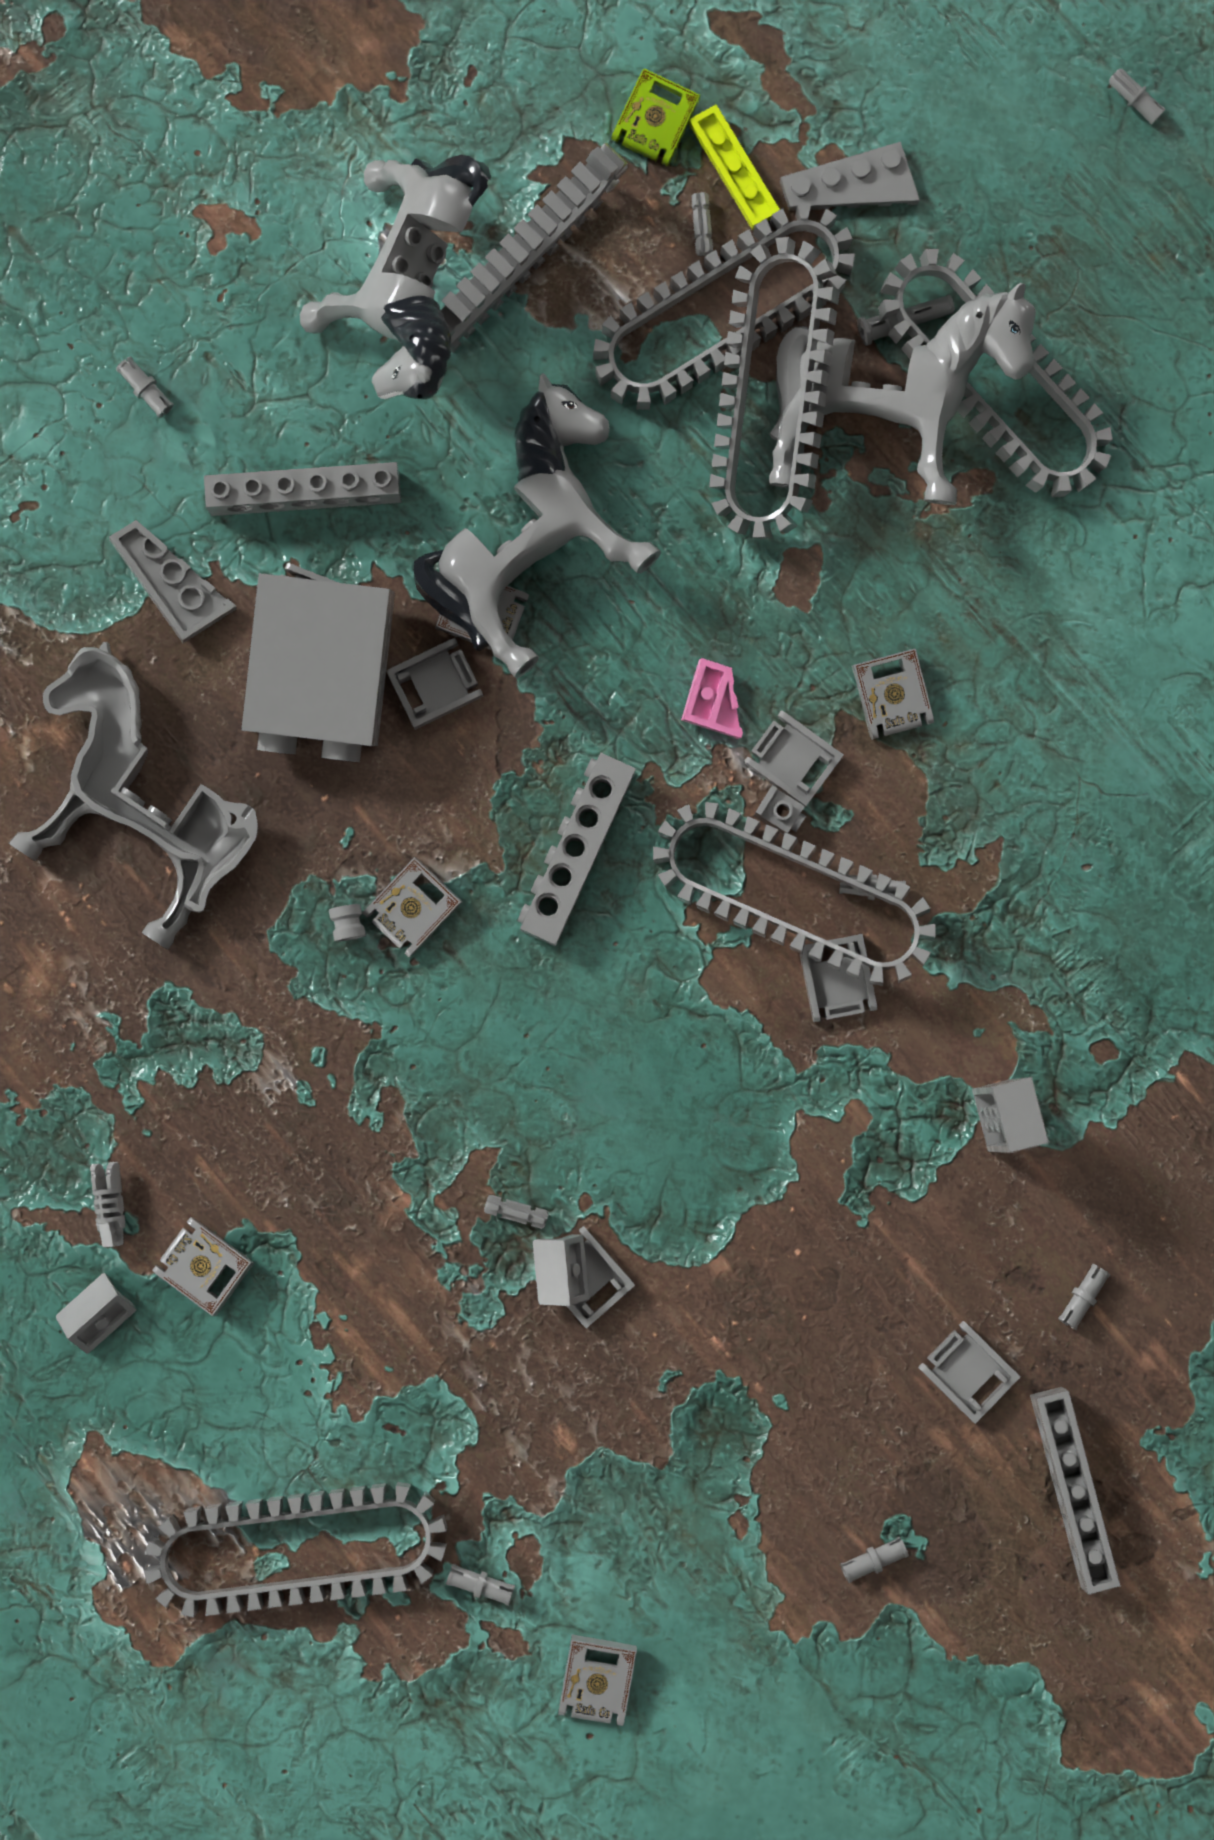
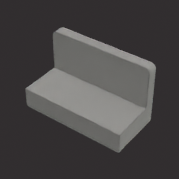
[533,1234,589,1306]
[56,1273,136,1354]

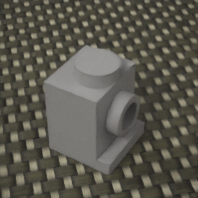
[754,785,806,835]

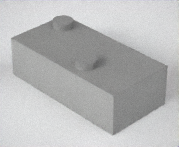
[972,1077,1049,1153]

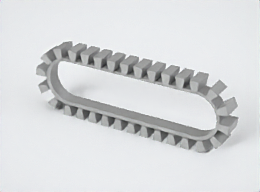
[440,143,628,353]
[593,204,855,410]
[709,237,840,539]
[878,249,1113,497]
[653,802,935,986]
[144,1482,448,1617]

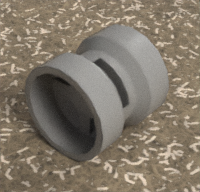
[329,904,366,942]

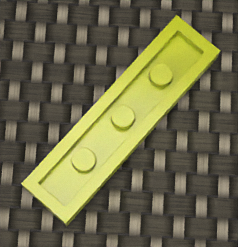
[689,105,780,230]

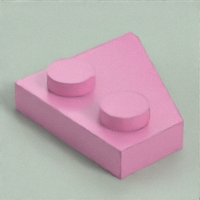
[681,658,743,739]

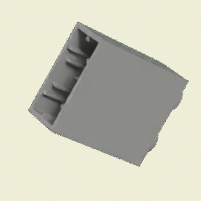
[242,573,395,762]

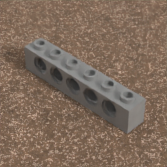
[204,462,401,516]
[517,752,636,947]
[1030,1387,1120,1594]

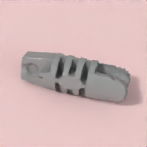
[90,1162,125,1247]

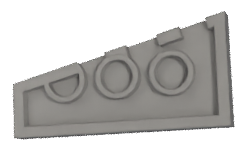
[780,141,920,211]
[109,520,236,643]

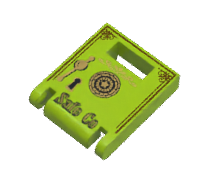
[611,68,700,167]

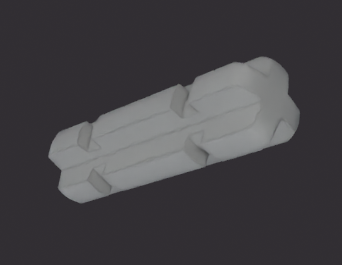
[691,192,713,256]
[484,1195,548,1229]

